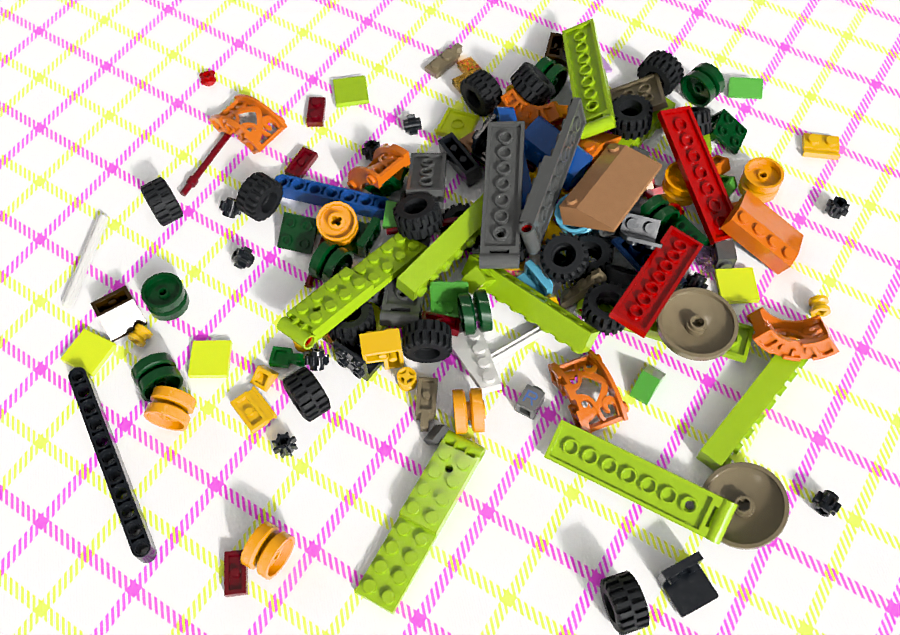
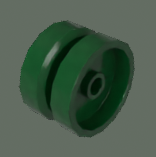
[535,56,568,101]
[680,62,725,107]
[640,194,681,239]
[308,240,354,283]
[141,272,190,321]
[457,289,493,336]
[131,352,184,402]

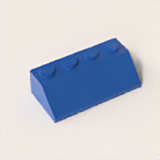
[524,116,593,191]

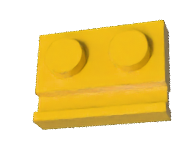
[802,133,840,160]
[230,386,277,434]

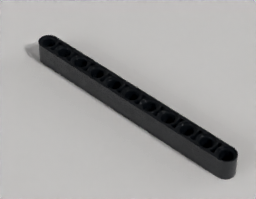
[68,367,157,563]

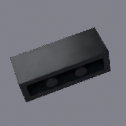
[438,132,483,187]

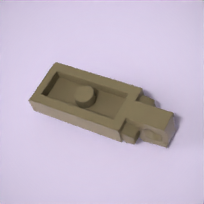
[424,43,463,79]
[560,268,607,309]
[415,377,438,432]

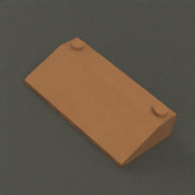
[559,143,662,232]

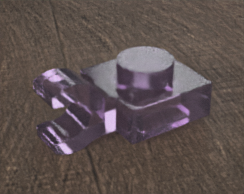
[695,246,717,278]

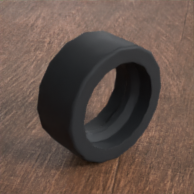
[604,264,638,289]

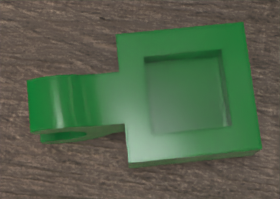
[269,346,305,369]

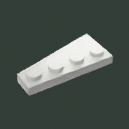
[452,328,502,394]

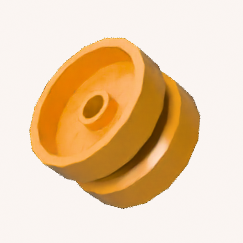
[738,157,784,203]
[661,161,693,207]
[316,201,359,246]
[143,386,197,431]
[452,387,486,434]
[240,521,295,580]

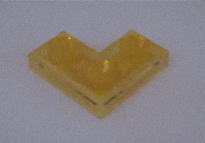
[452,56,482,94]

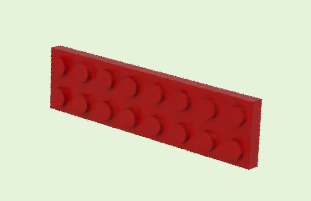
[657,106,733,245]
[609,225,704,338]

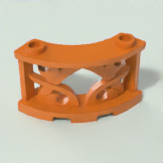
[501,88,568,125]
[208,94,288,154]
[347,143,411,192]
[746,307,840,361]
[548,350,629,434]

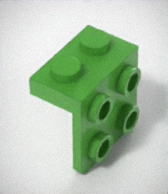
[430,280,469,318]

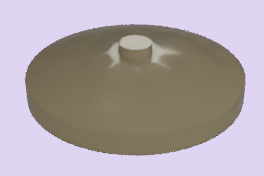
[656,287,739,361]
[703,462,790,550]

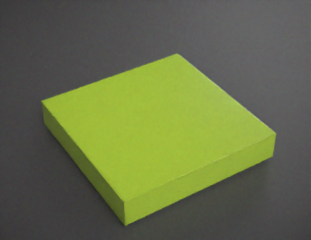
[333,75,369,108]

